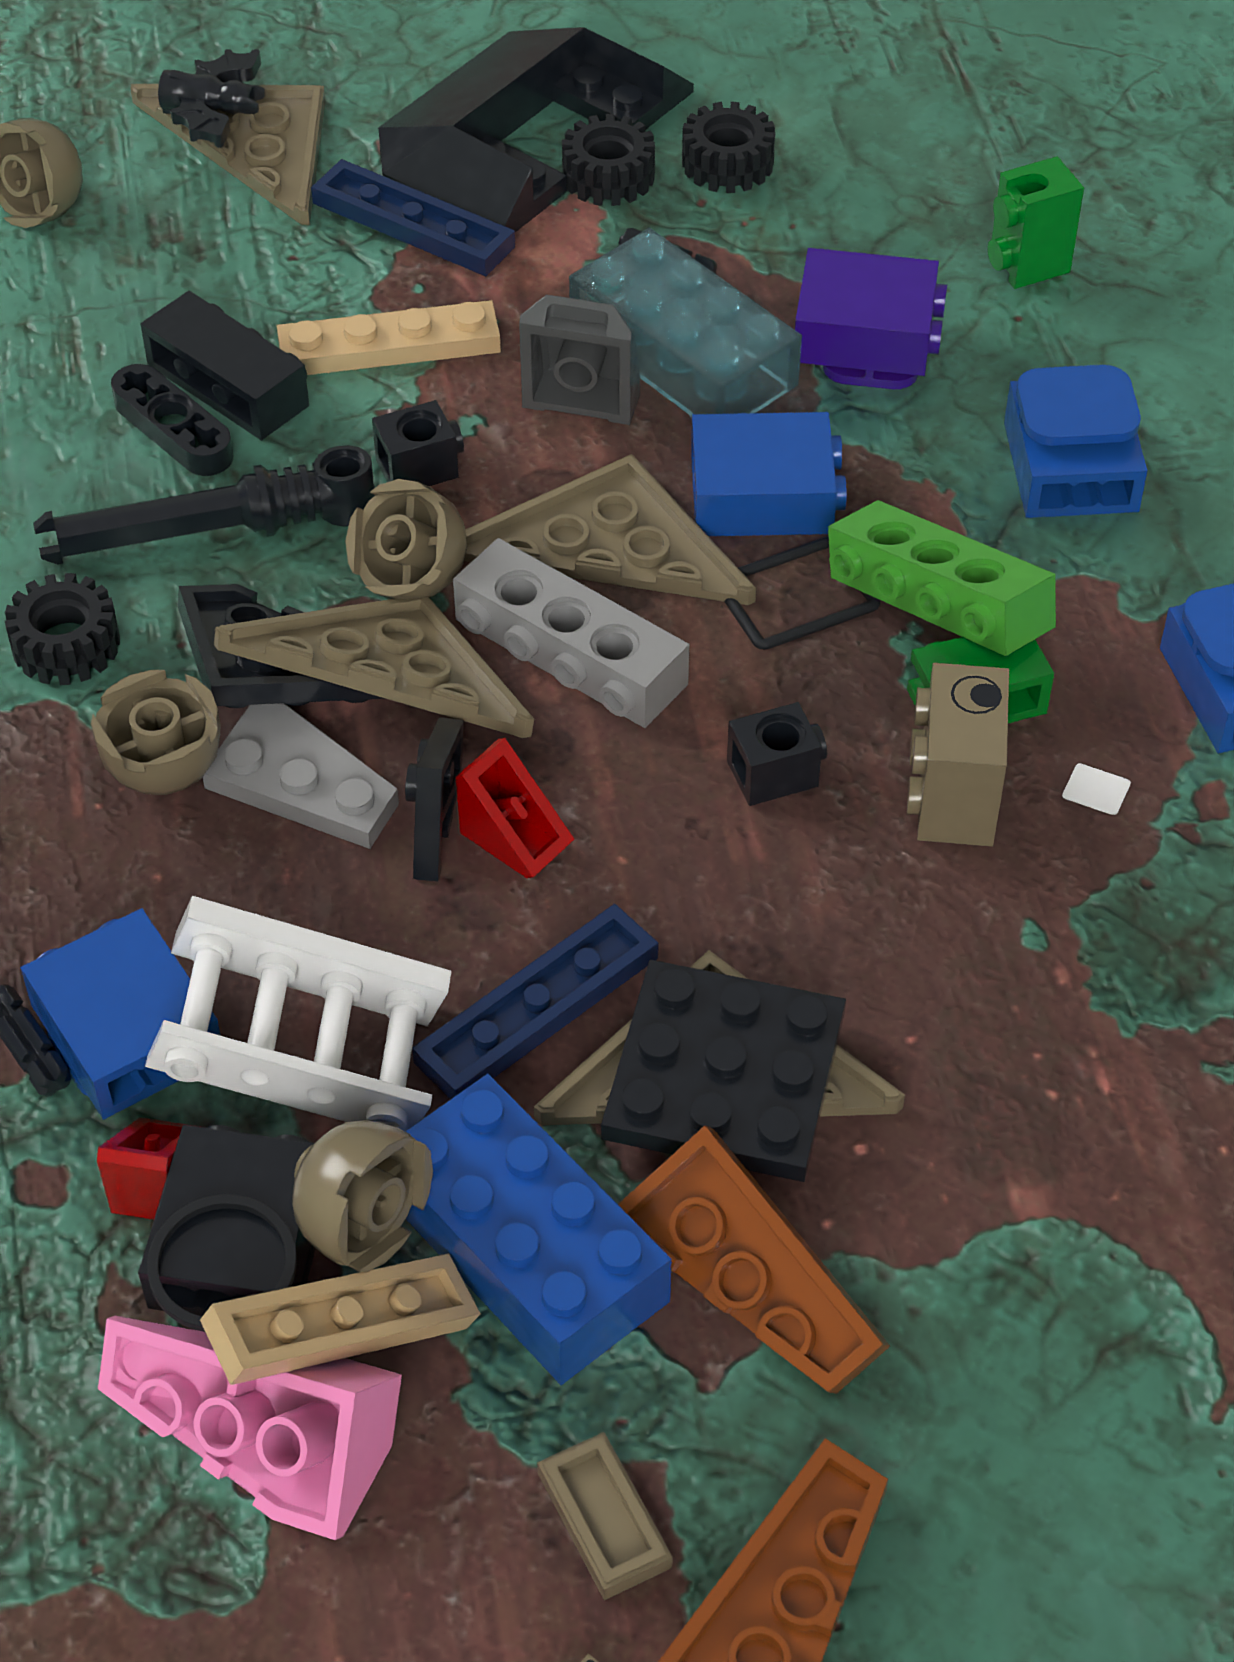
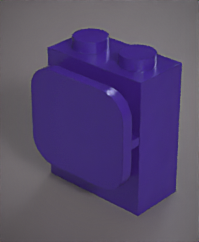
[793,248,947,389]

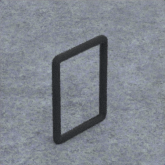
[725,536,881,650]

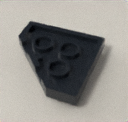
[177,584,386,708]

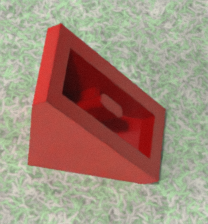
[456,738,575,878]
[97,1117,205,1220]

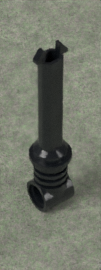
[33,445,375,565]

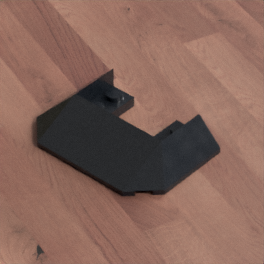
[378,27,694,232]

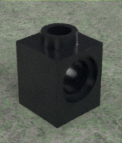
[372,400,464,486]
[727,702,827,806]

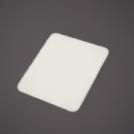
[1062,763,1131,815]

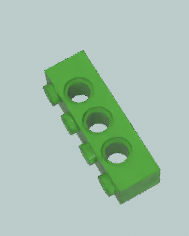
[828,500,1056,656]

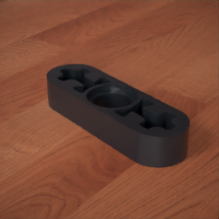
[111,364,233,476]

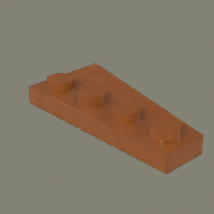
[618,1125,890,1394]
[658,1438,888,1662]

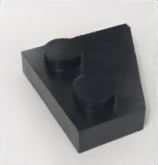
[405,717,464,882]

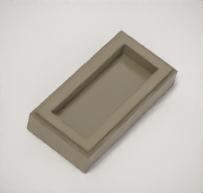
[537,1432,673,1601]

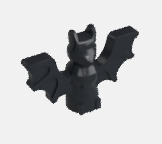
[158,49,266,148]

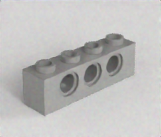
[453,538,690,728]

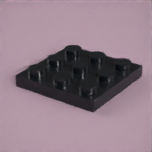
[601,959,846,1182]

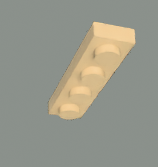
[276,300,501,375]
[200,1253,480,1385]

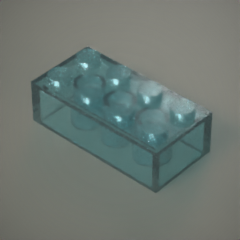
[569,227,802,416]

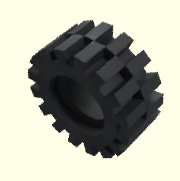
[682,102,776,193]
[562,114,655,206]
[4,573,120,685]

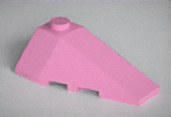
[98,1316,402,1540]

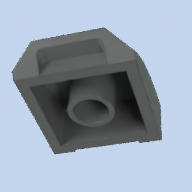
[519,294,640,425]

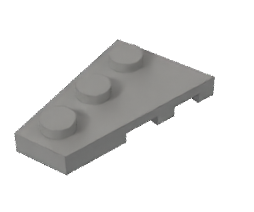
[203,703,399,849]

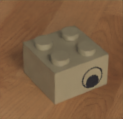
[907,663,1009,847]

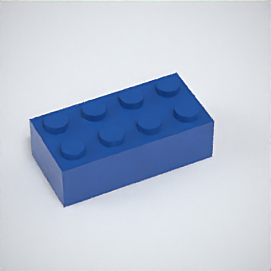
[405,1074,672,1386]

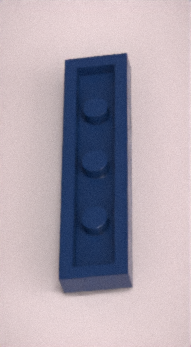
[311,159,515,277]
[412,903,659,1099]

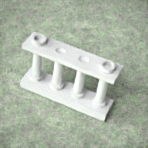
[145,896,451,1131]

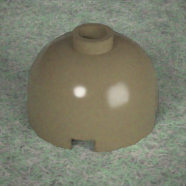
[0,118,83,228]
[345,479,467,599]
[91,670,221,795]
[293,1120,433,1272]

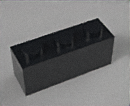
[140,290,309,441]

